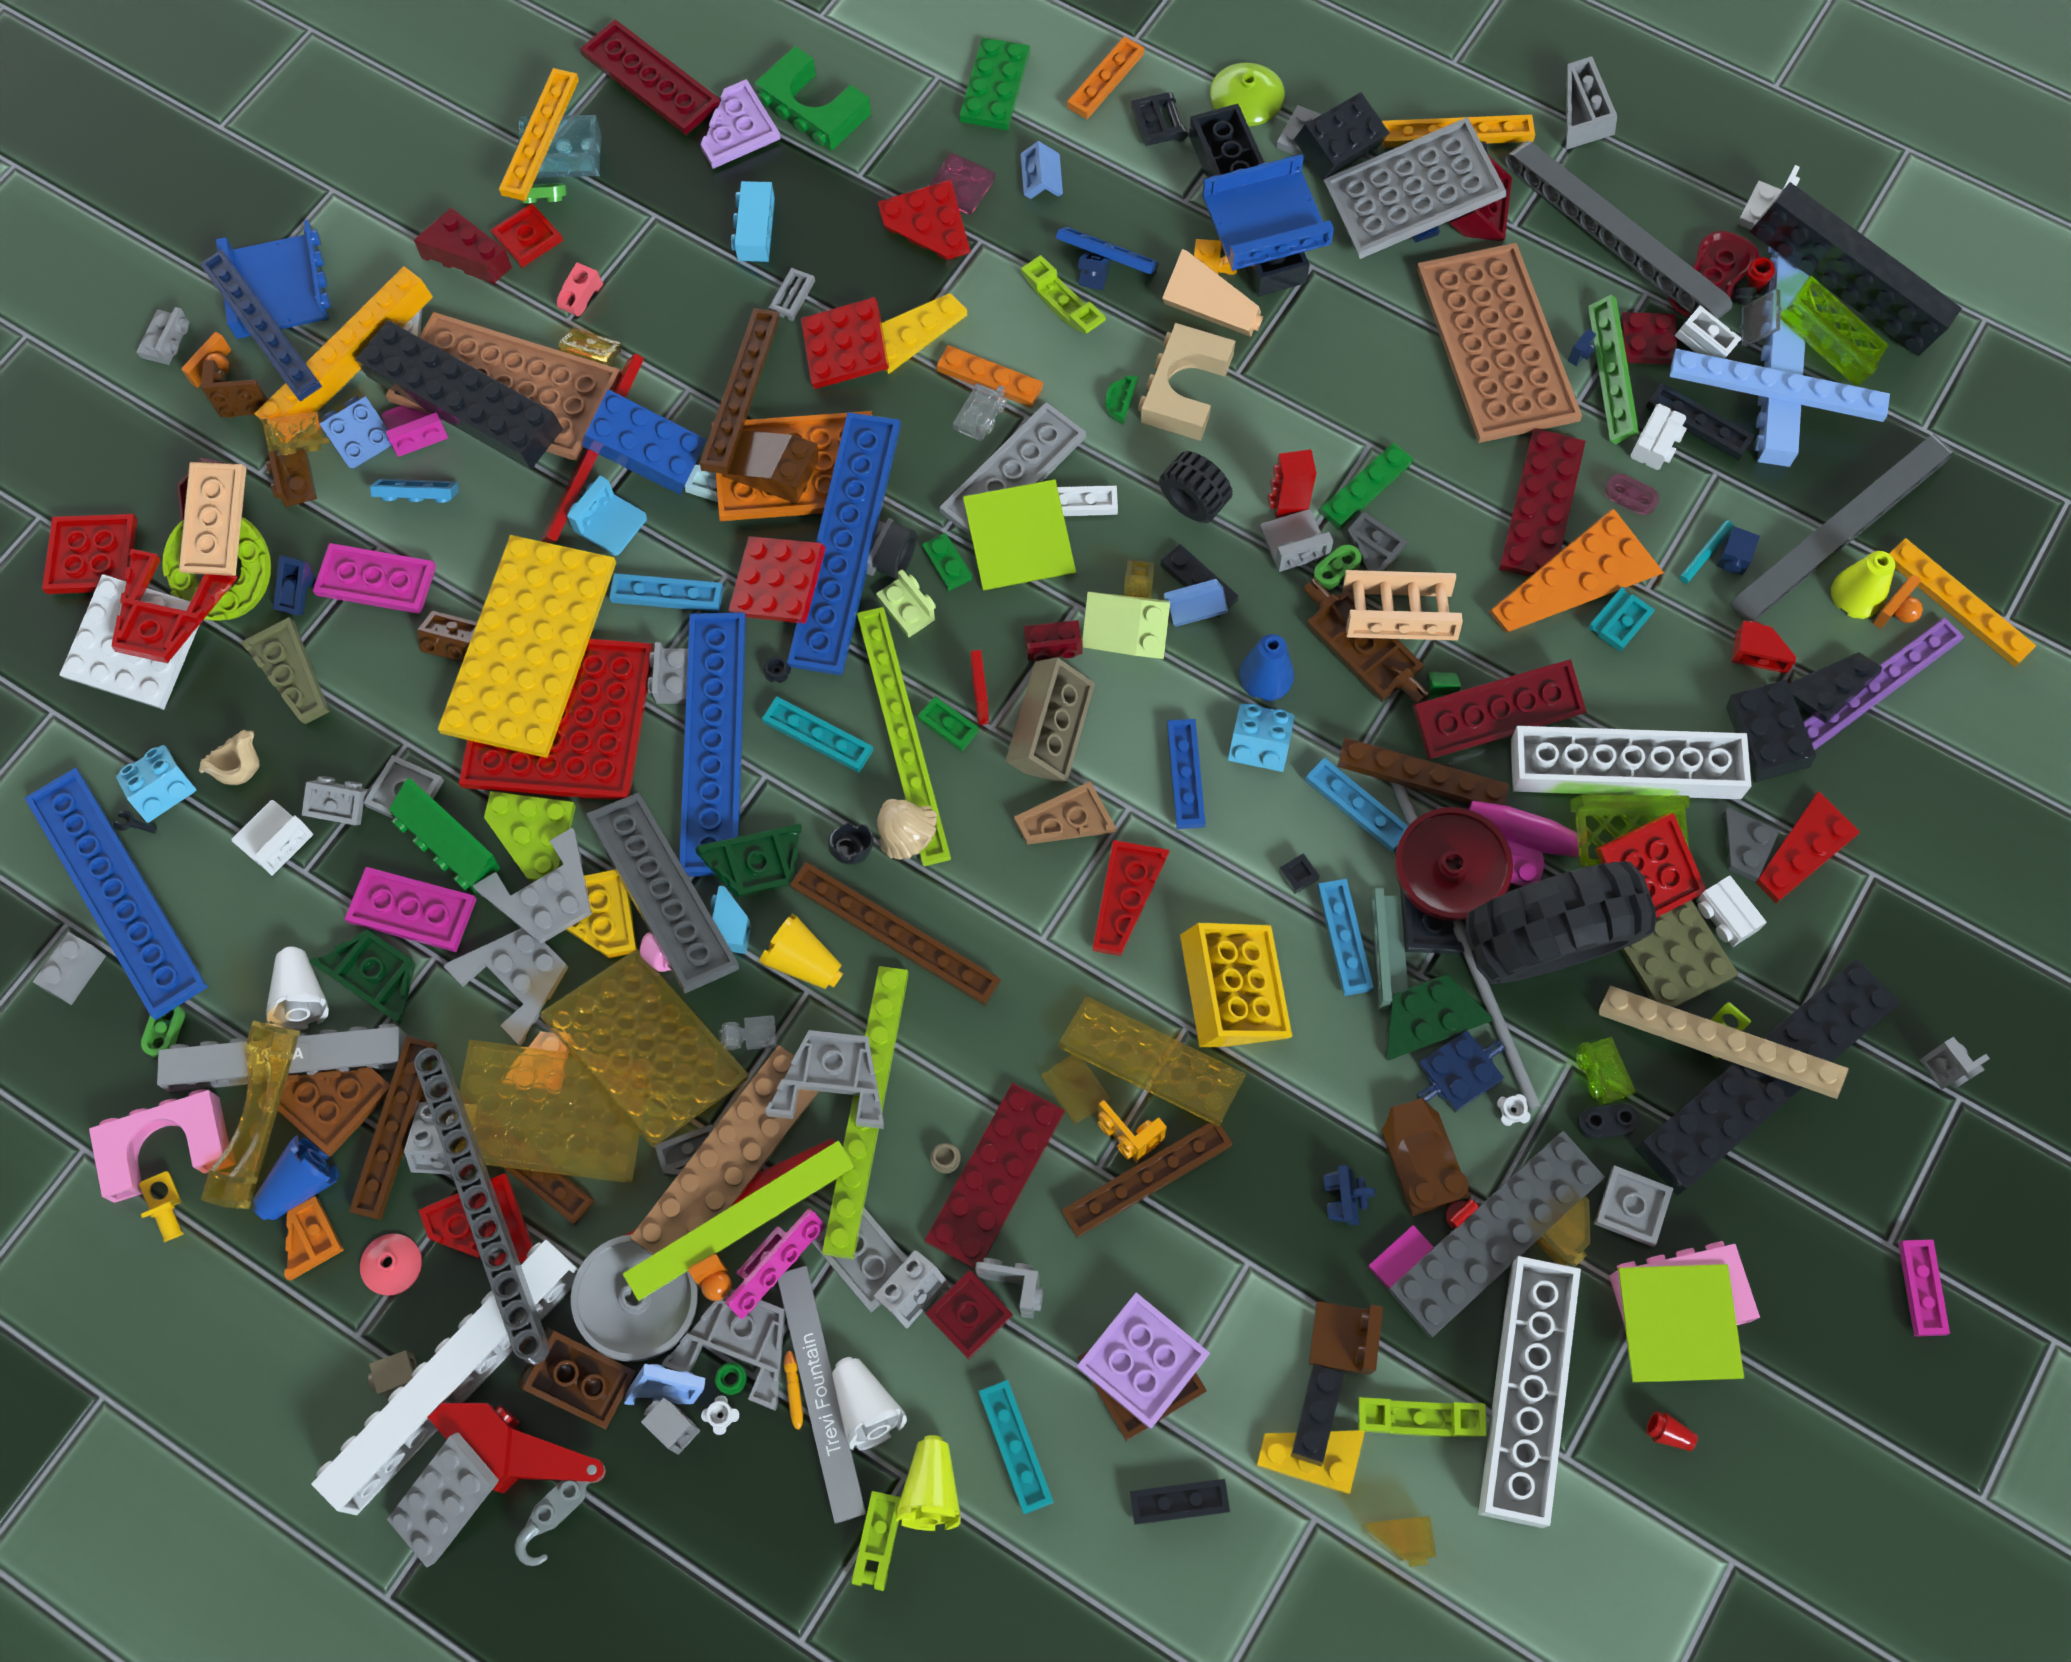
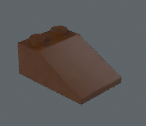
[722,431,818,504]
[517,1326,636,1430]

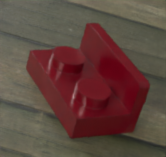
[1024,620,1083,661]

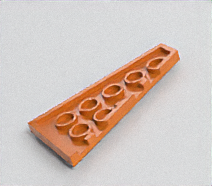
[1488,509,1664,633]

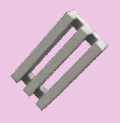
[769,268,815,321]

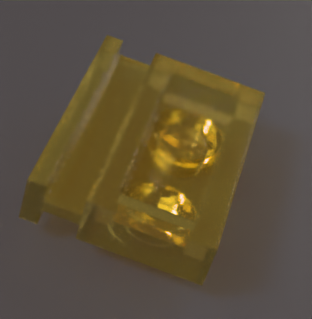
[1041,1051,1111,1125]

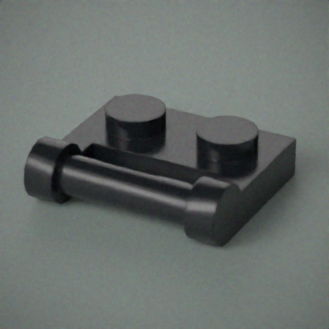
[1131,92,1189,146]

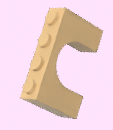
[1138,323,1235,441]

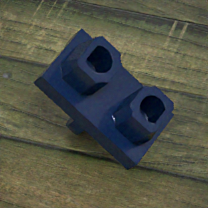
[1323,1165,1376,1226]

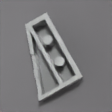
[1566,56,1617,150]

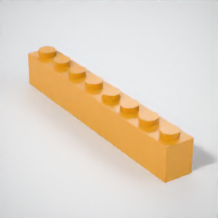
[254,266,433,444]

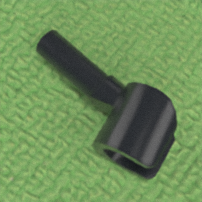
[114,811,157,834]

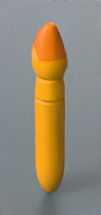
[783,1351,803,1430]

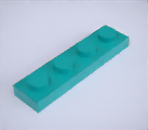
[762,696,874,773]
[978,1380,1054,1515]

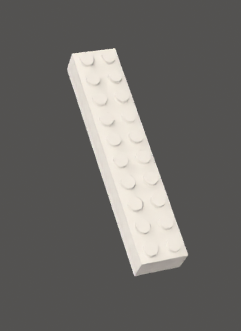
[311,1240,578,1515]

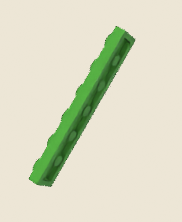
[1588,295,1639,445]

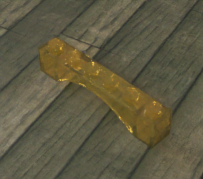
[201,1020,300,1209]

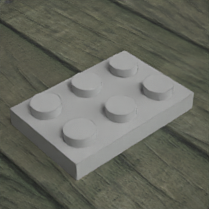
[812,1208,907,1313]

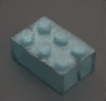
[518,115,602,177]

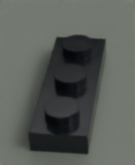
[1160,544,1239,618]
[1290,1364,1344,1466]
[1130,1479,1230,1525]

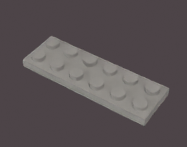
[939,402,1086,536]

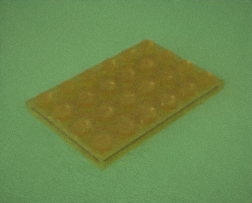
[541,949,749,1148]
[454,1040,650,1183]

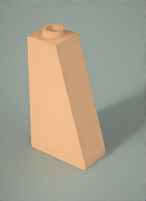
[1162,249,1263,337]

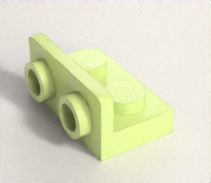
[876,569,936,638]

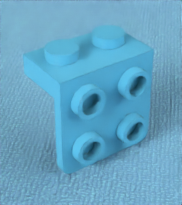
[567,476,647,556]
[1228,704,1295,772]
[116,745,197,823]

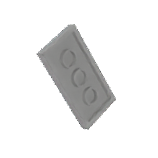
[387,1432,499,1567]

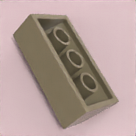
[1005,657,1095,783]

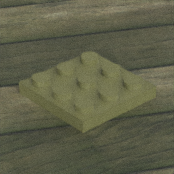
[1620,900,1738,1008]

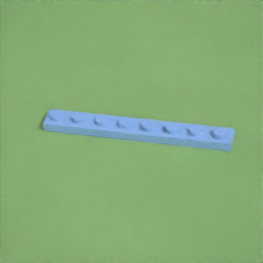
[1670,349,1890,422]

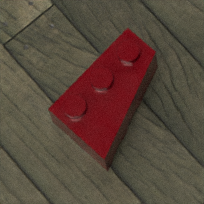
[414,208,512,284]

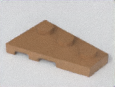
[1014,781,1116,845]

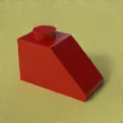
[1732,621,1796,674]

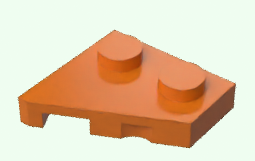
[284,1196,344,1281]

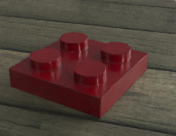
[1620,312,1677,364]
[925,1270,1013,1360]

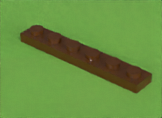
[1337,738,1509,805]
[349,1036,438,1220]
[1061,1118,1233,1238]

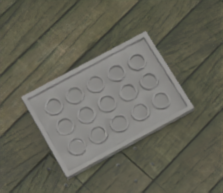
[1324,117,1506,259]

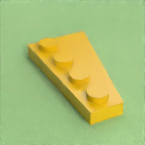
[882,293,967,374]

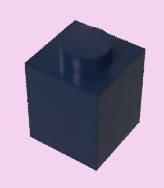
[1717,526,1760,575]

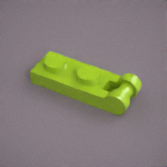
[852,1491,901,1591]

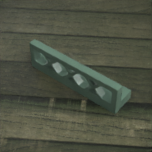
[1370,888,1408,1011]

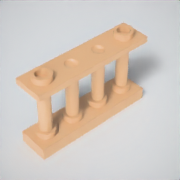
[1342,570,1463,640]

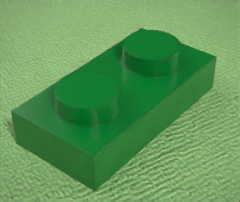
[922,533,972,591]
[918,696,979,752]

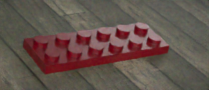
[580,19,720,135]
[1499,428,1586,577]
[1412,659,1587,760]
[924,1083,1065,1270]

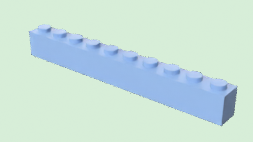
[1754,247,1809,467]

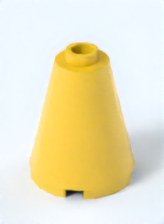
[759,913,844,989]

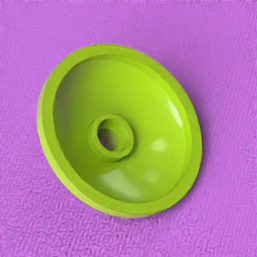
[1210,63,1285,126]

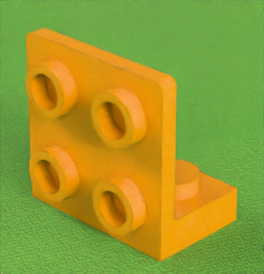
[1097,1100,1167,1164]

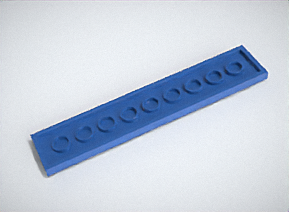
[787,412,901,676]
[679,613,746,876]
[25,768,208,1020]

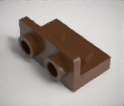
[266,449,317,507]
[417,611,478,662]

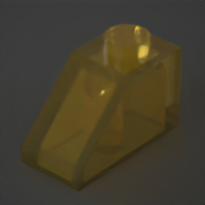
[1123,560,1155,599]
[1536,1196,1590,1267]
[1362,1516,1436,1567]

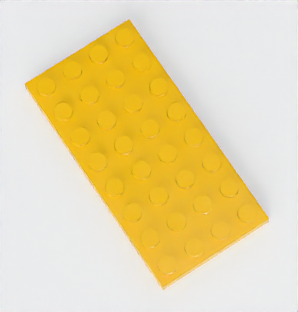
[438,535,616,758]

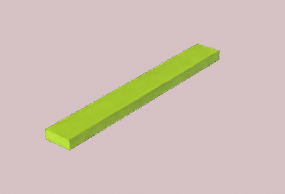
[623,1141,855,1301]

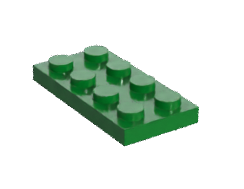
[959,37,1030,130]

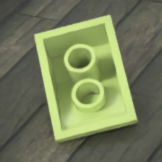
[1082,592,1170,659]

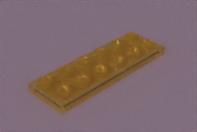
[1059,996,1246,1126]

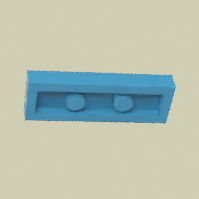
[370,479,459,503]

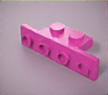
[725,1209,825,1319]

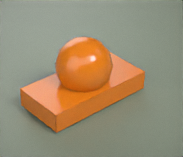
[181,332,232,388]
[1873,574,1923,629]
[688,1254,732,1301]

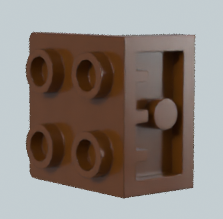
[202,360,268,418]
[1309,1302,1383,1375]

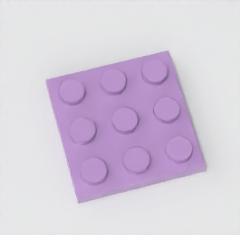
[1077,1293,1210,1430]

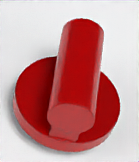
[1446,1199,1479,1229]

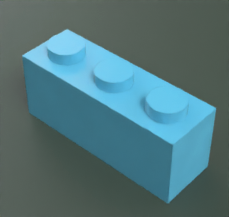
[731,181,775,262]

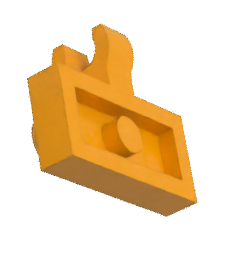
[1194,239,1237,275]

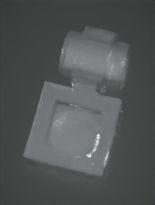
[719,1015,777,1050]

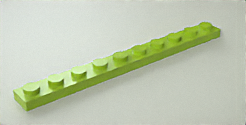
[857,607,951,867]
[822,966,909,1259]

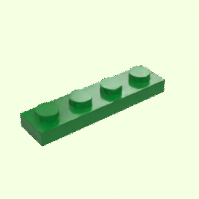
[1320,442,1413,530]

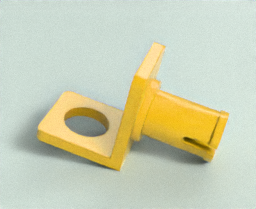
[139,1171,184,1242]

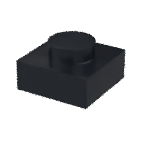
[1279,853,1320,894]

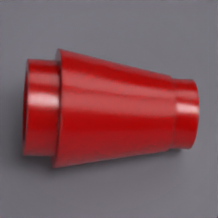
[1747,257,1775,294]
[1646,1412,1698,1452]

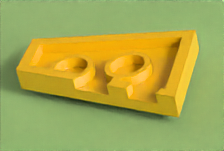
[1256,1430,1365,1494]

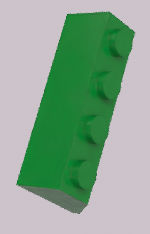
[389,778,500,894]

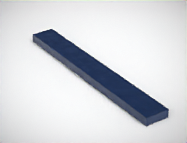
[200,249,322,402]

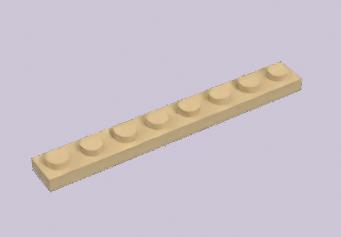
[1599,986,1848,1099]

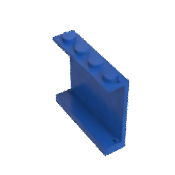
[1202,154,1334,271]
[216,220,331,339]

